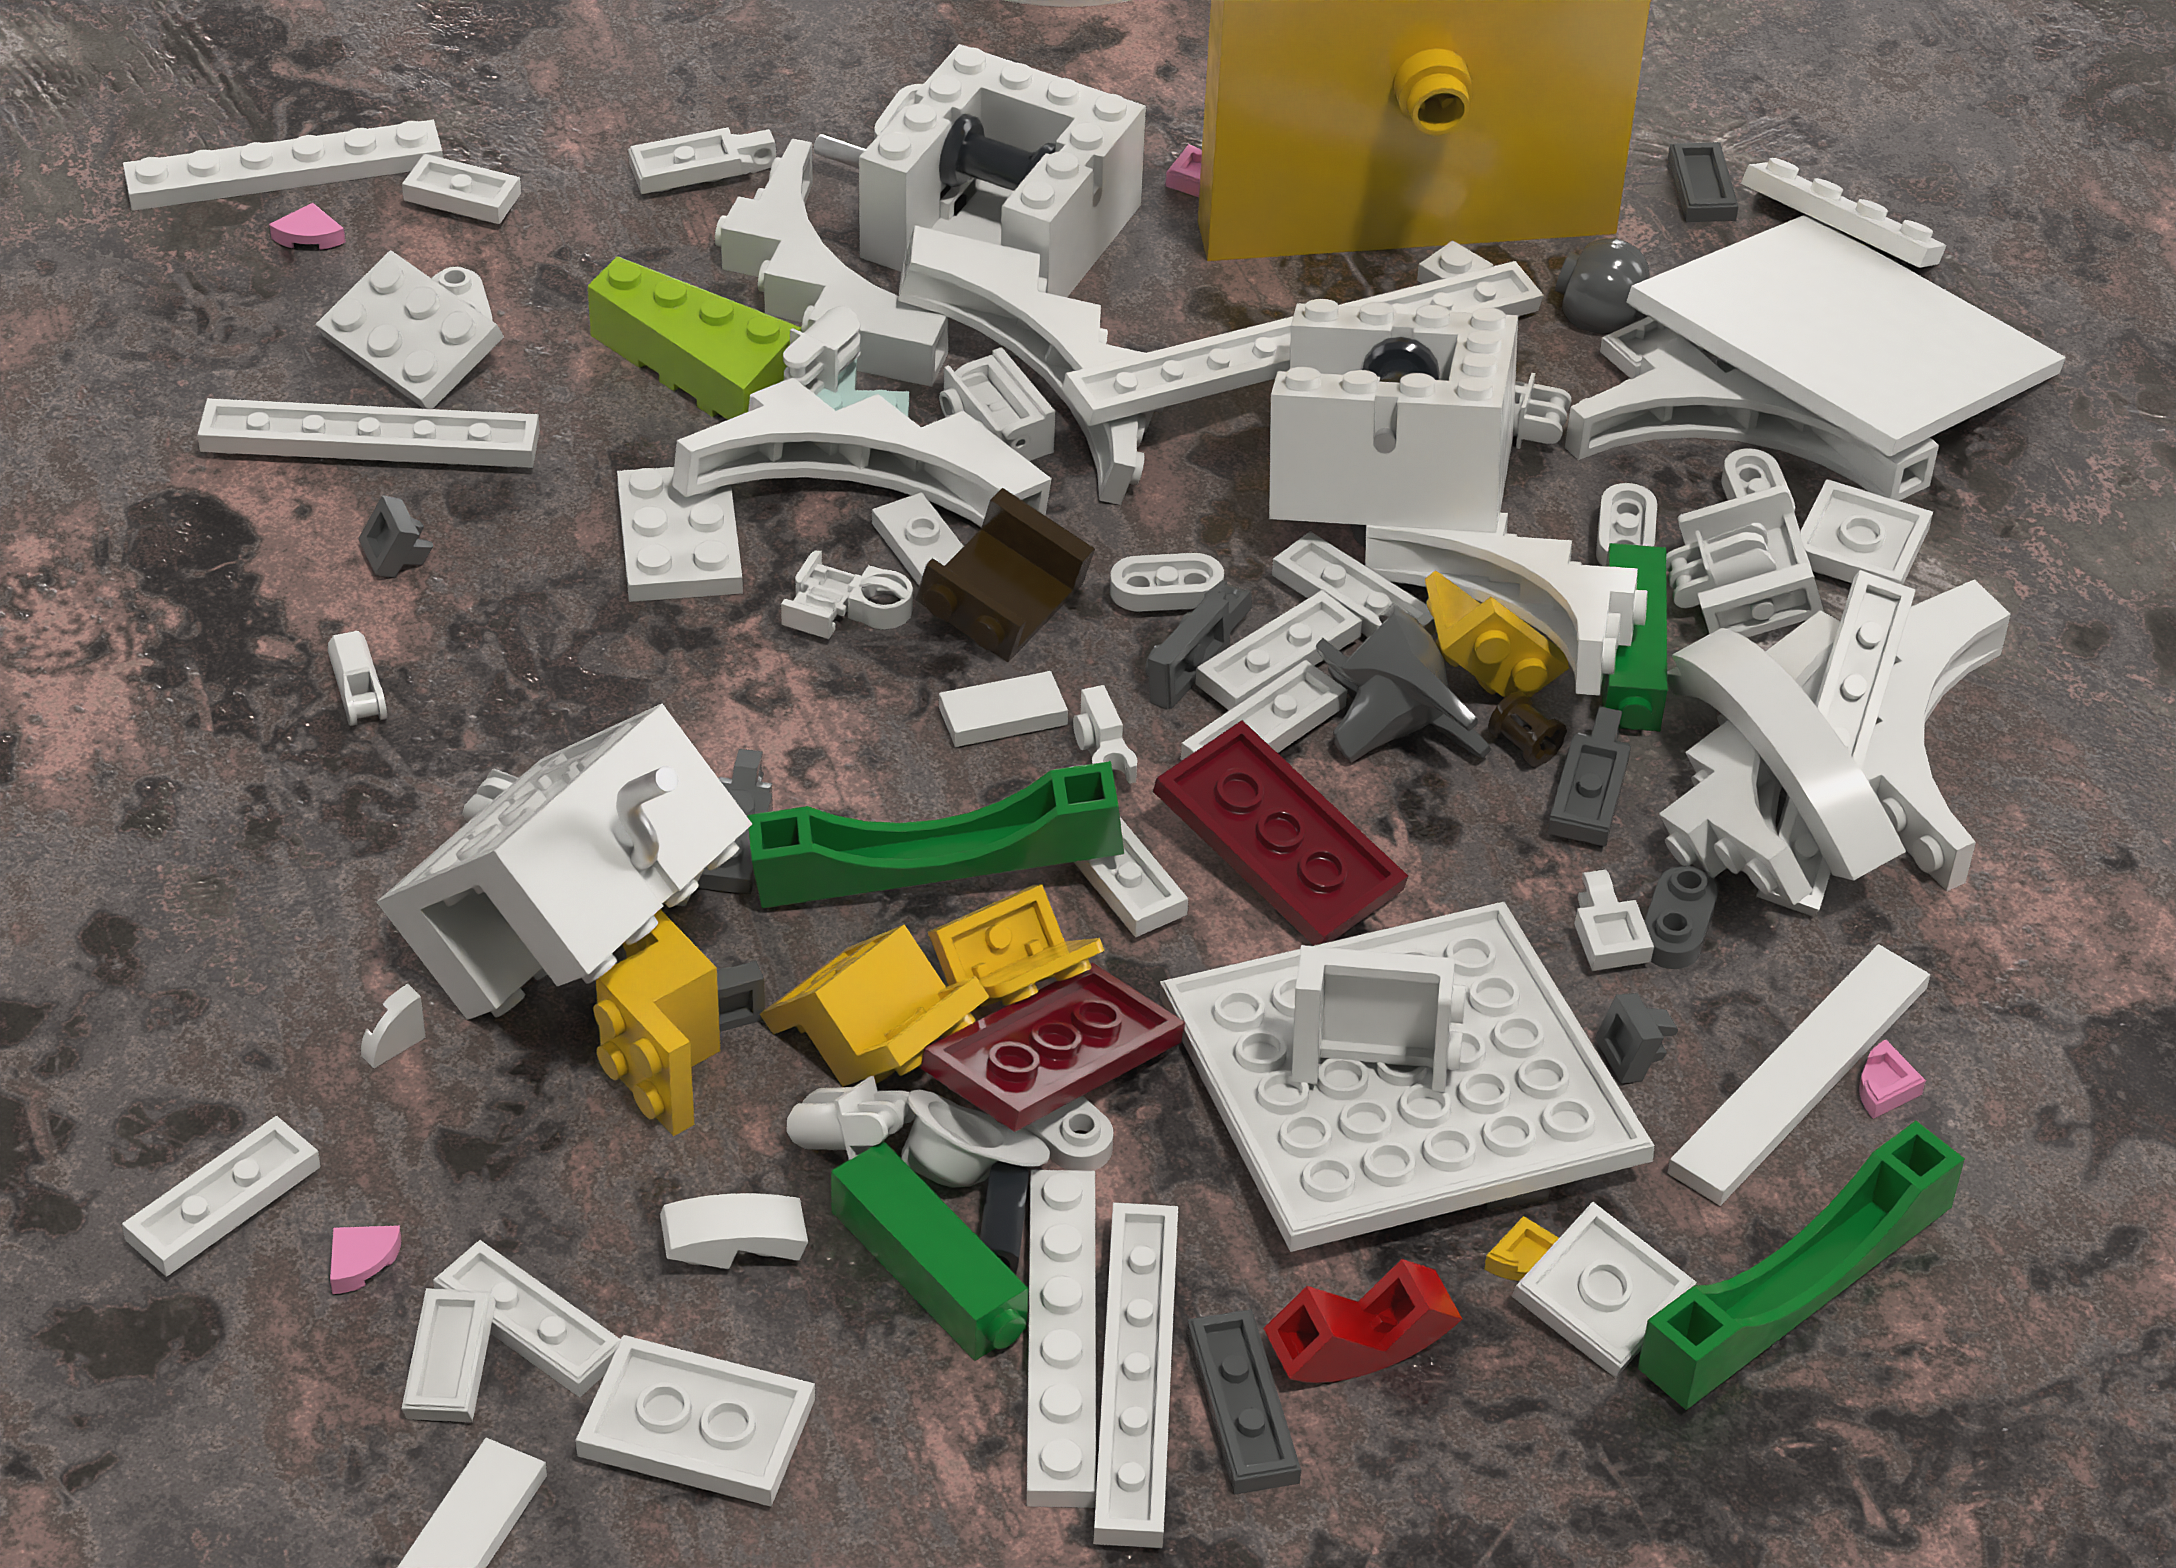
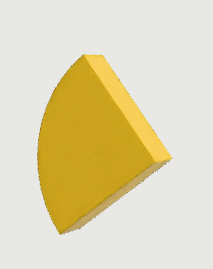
[1484,1216,1559,1281]

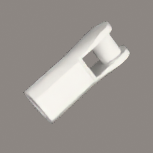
[327,631,387,726]

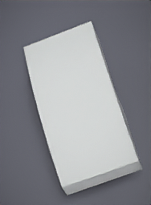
[660,1193,808,1269]

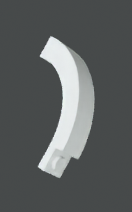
[1667,628,1906,880]

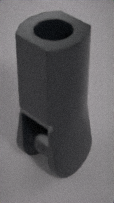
[980,1161,1029,1275]

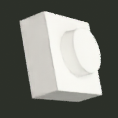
[1417,240,1493,284]

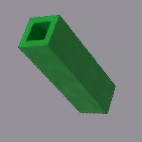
[1602,543,1668,732]
[831,1141,1028,1361]

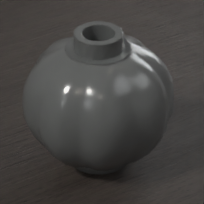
[1555,238,1650,334]

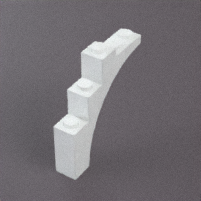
[715,138,949,387]
[898,225,1164,505]
[1565,338,1939,501]
[672,378,1052,527]
[1365,512,1647,695]
[1861,579,2011,892]
[1659,610,1840,905]

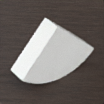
[361,984,426,1068]

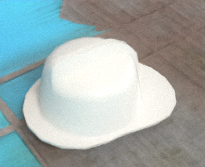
[901,1089,1050,1188]

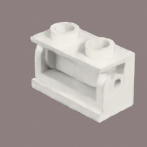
[939,347,1055,461]

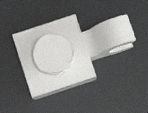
[1073,685,1137,784]
[1574,869,1654,971]

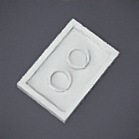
[316,250,504,409]
[617,467,743,602]
[576,1335,815,1507]

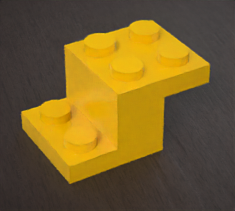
[593,909,720,1137]
[760,925,989,1087]

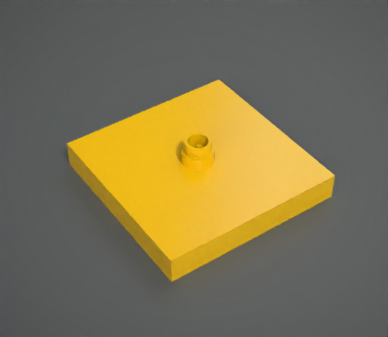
[1198,0,1651,261]

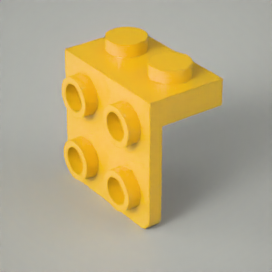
[1425,571,1569,698]
[928,884,1104,1007]

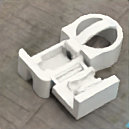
[781,551,913,639]

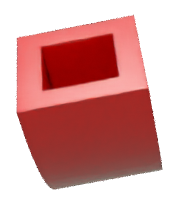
[1263,1259,1463,1383]

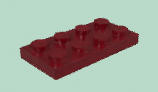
[1153,720,1408,946]
[921,962,1185,1132]

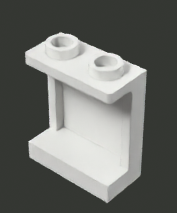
[1677,485,1824,638]
[1292,945,1466,1092]

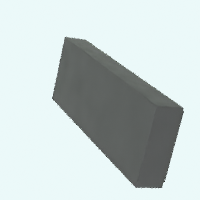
[1187,1309,1301,1495]

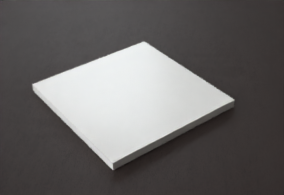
[1626,214,2066,457]
[1160,902,1654,1252]

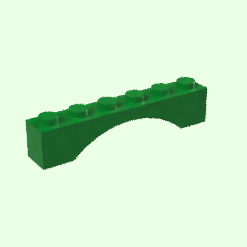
[747,761,1124,908]
[1638,1120,1965,1410]

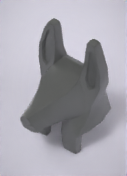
[1316,603,1492,762]

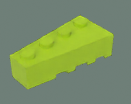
[588,256,802,420]

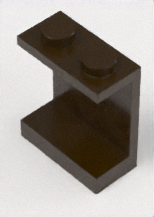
[915,488,1095,662]

